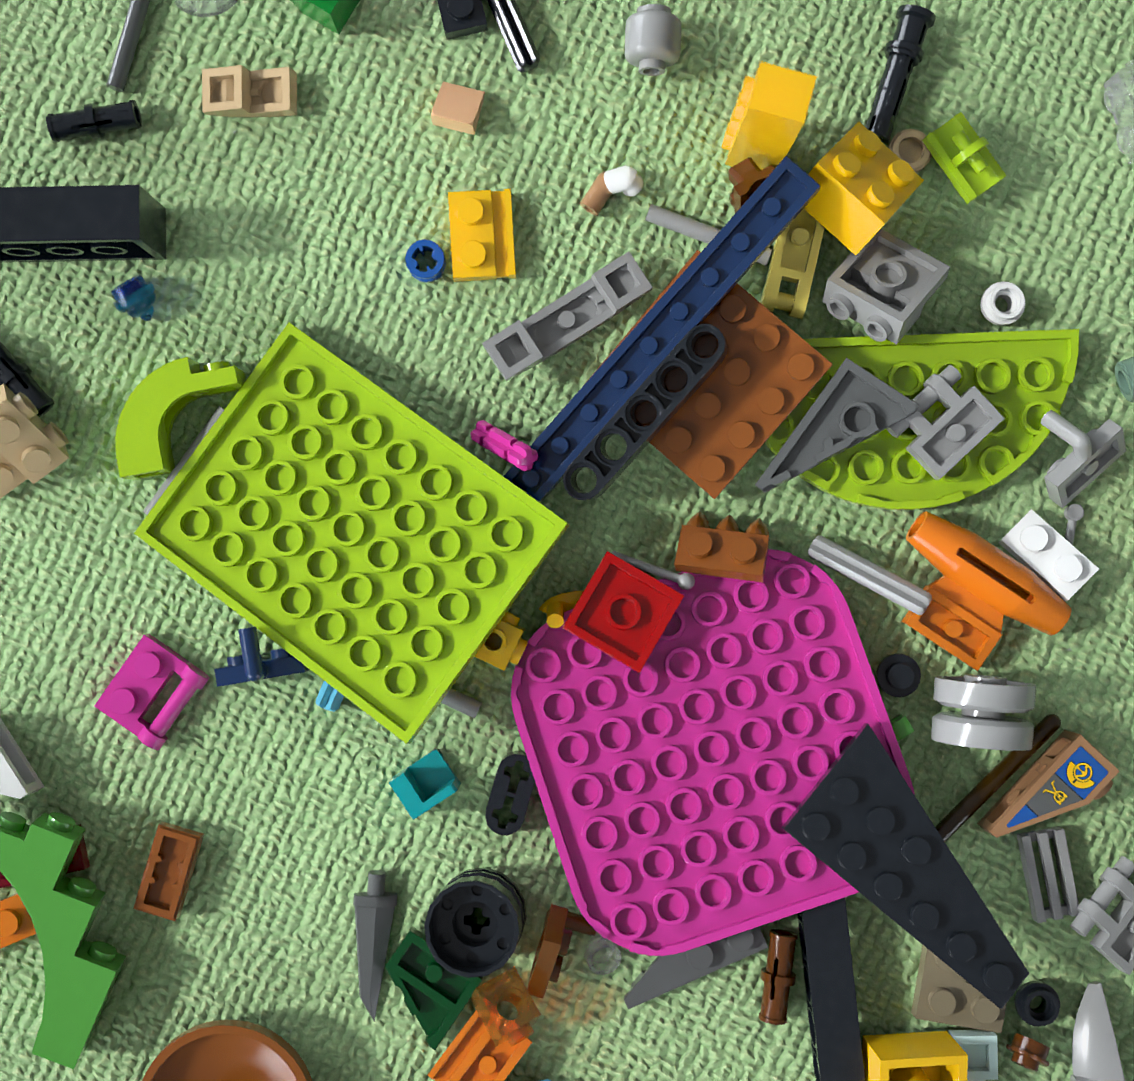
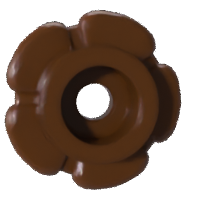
[1006,1033,1050,1072]

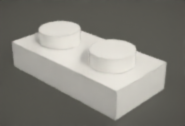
[999,509,1099,602]

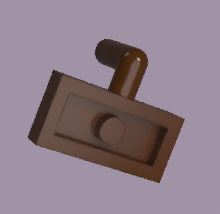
[526,904,596,999]

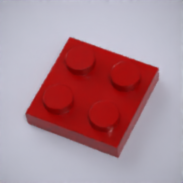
[562,551,684,673]

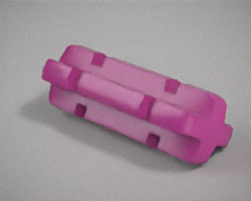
[471,420,538,471]

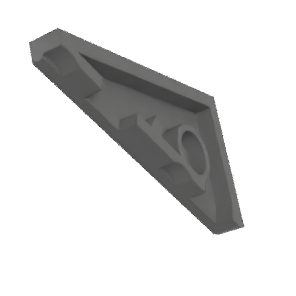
[755,358,919,493]
[624,927,768,1009]

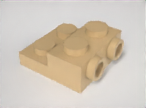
[0,383,69,499]

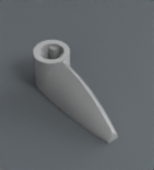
[1070,981,1125,1081]

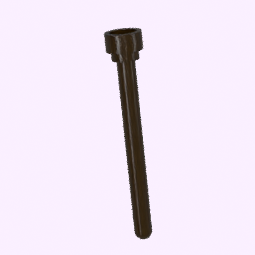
[935,714,1061,842]

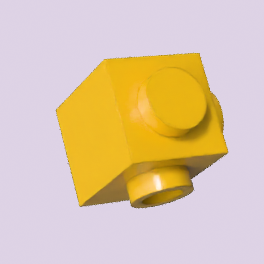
[474,612,528,671]

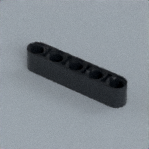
[563,324,728,500]
[797,897,865,1081]

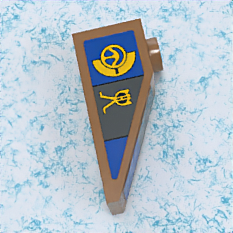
[977,730,1120,838]

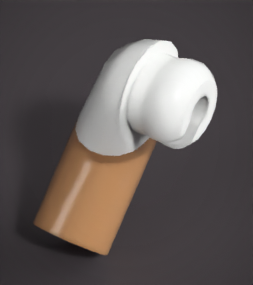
[580,165,643,216]

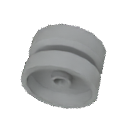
[931,674,1036,751]

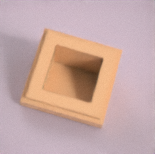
[431,81,485,135]

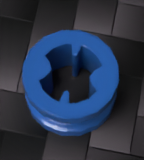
[405,239,446,283]

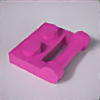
[94,634,210,751]

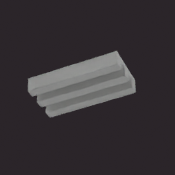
[1017,826,1079,923]

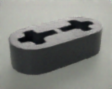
[485,751,535,835]

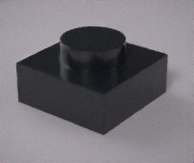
[437,0,488,40]

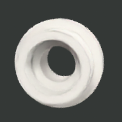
[980,282,1025,326]

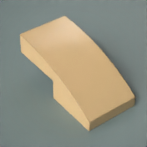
[202,65,297,117]

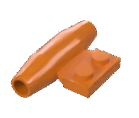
[901,511,1072,671]

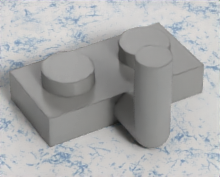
[1041,410,1126,508]

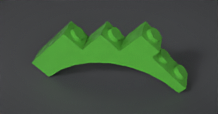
[0,812,126,1069]

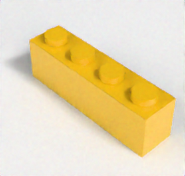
[721,61,817,170]

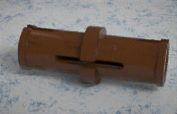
[759,929,798,1025]

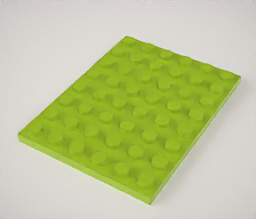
[134,322,570,744]

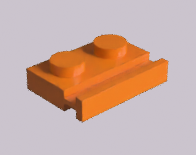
[427,1001,533,1081]

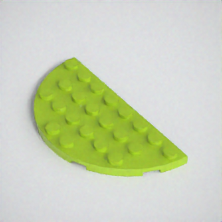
[765,329,1079,510]

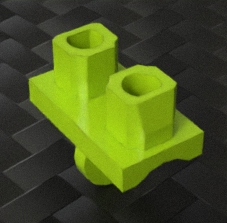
[922,112,1007,204]

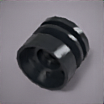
[424,867,527,978]

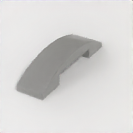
[482,252,653,381]

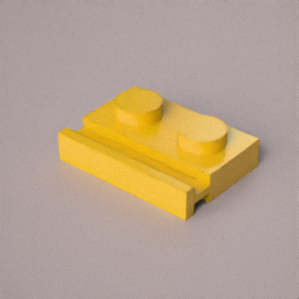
[448,189,516,282]

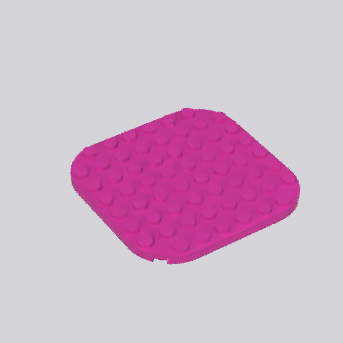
[511,549,915,956]

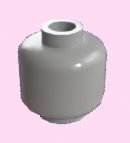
[624,4,681,76]

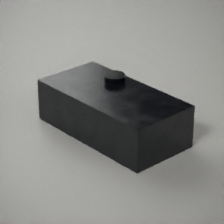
[0,185,166,263]

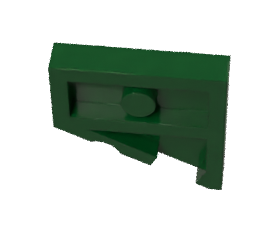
[385,926,483,1050]

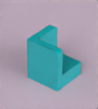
[389,749,461,820]

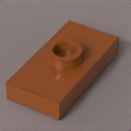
[133,822,204,921]

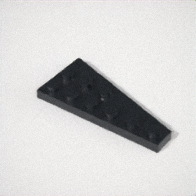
[781,723,1029,1009]

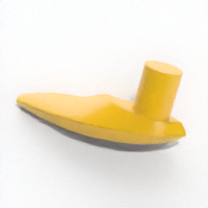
[539,590,584,628]

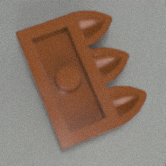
[674,511,770,583]

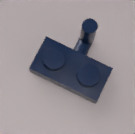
[214,627,310,687]

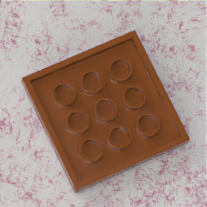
[587,250,833,499]

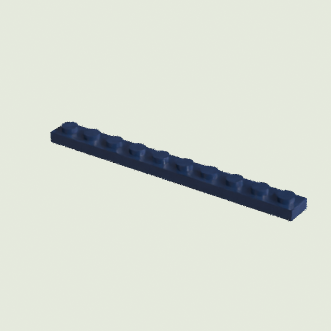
[503,156,821,503]

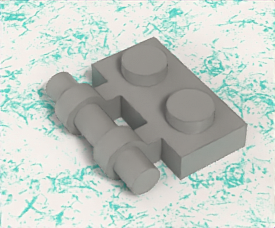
[887,365,1005,480]
[1070,856,1134,975]

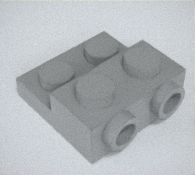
[822,229,950,345]

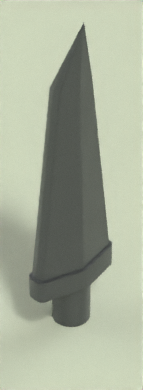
[353,870,398,1022]

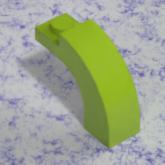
[115,357,246,480]

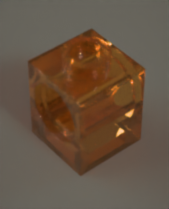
[471,966,541,1046]

